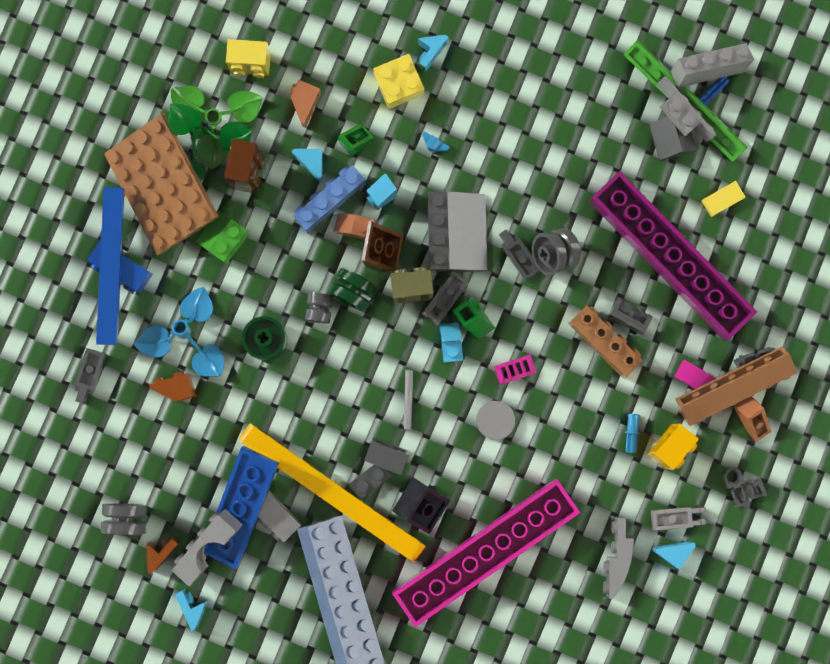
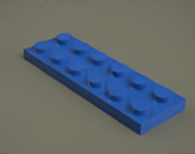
[204,446,279,569]

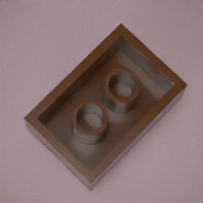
[224,139,265,194]

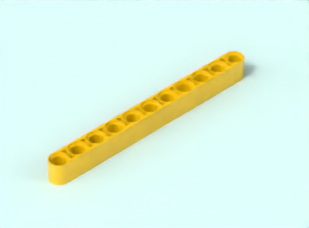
[238,423,426,563]

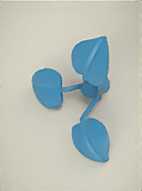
[134,287,224,377]

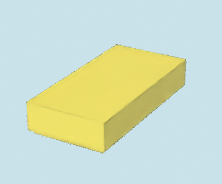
[701,181,745,217]

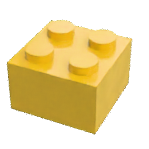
[648,424,699,470]

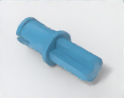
[625,414,641,453]

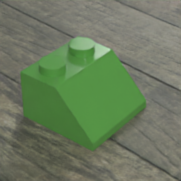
[195,211,250,265]

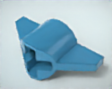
[422,131,450,153]

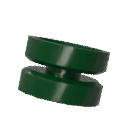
[328,268,379,313]
[242,316,287,361]

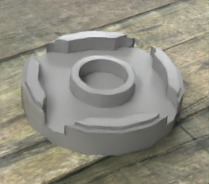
[476,401,515,440]

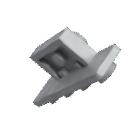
[657,76,716,142]

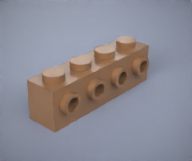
[568,305,643,378]

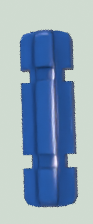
[698,77,729,105]

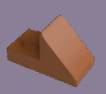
[146,537,181,574]

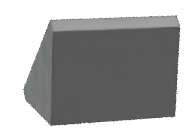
[649,116,697,161]

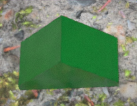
[338,123,374,157]

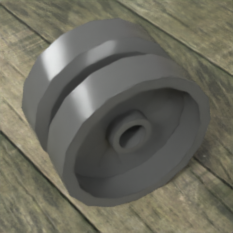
[531,228,581,276]
[101,503,147,536]

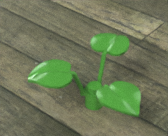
[171,86,262,169]

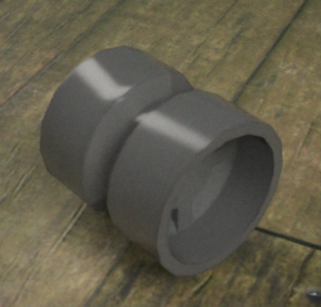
[305,292,334,324]

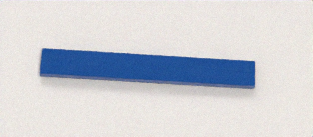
[96,187,125,345]

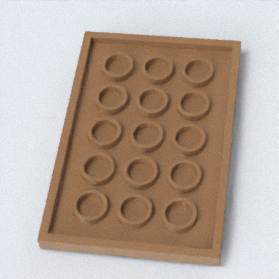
[104,114,219,255]

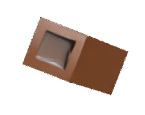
[149,371,197,402]

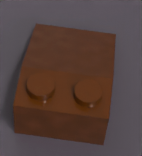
[361,221,403,273]

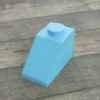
[366,173,397,210]

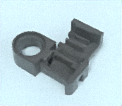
[722,468,767,508]

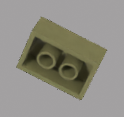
[390,267,433,305]

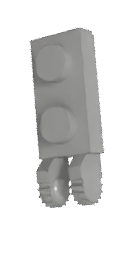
[650,507,707,530]

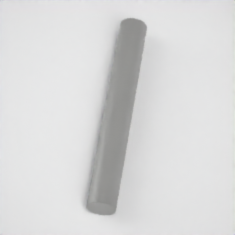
[404,370,413,429]

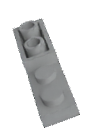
[603,517,634,599]

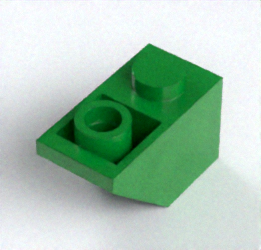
[453,297,495,339]

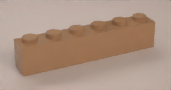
[675,346,797,426]

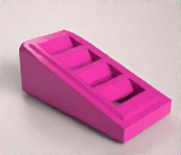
[494,354,537,385]

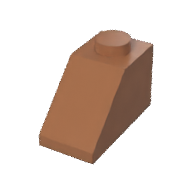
[290,80,321,128]
[333,213,375,241]
[734,397,772,442]

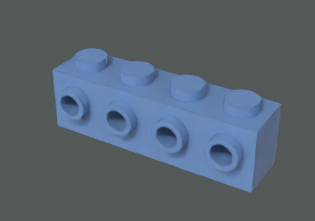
[293,165,366,234]

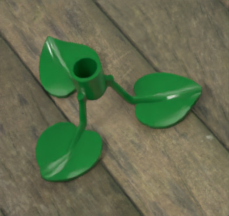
[168,103,252,181]

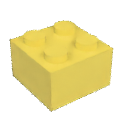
[226,39,271,78]
[373,54,424,109]

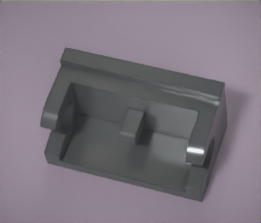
[607,297,653,335]
[364,437,410,475]

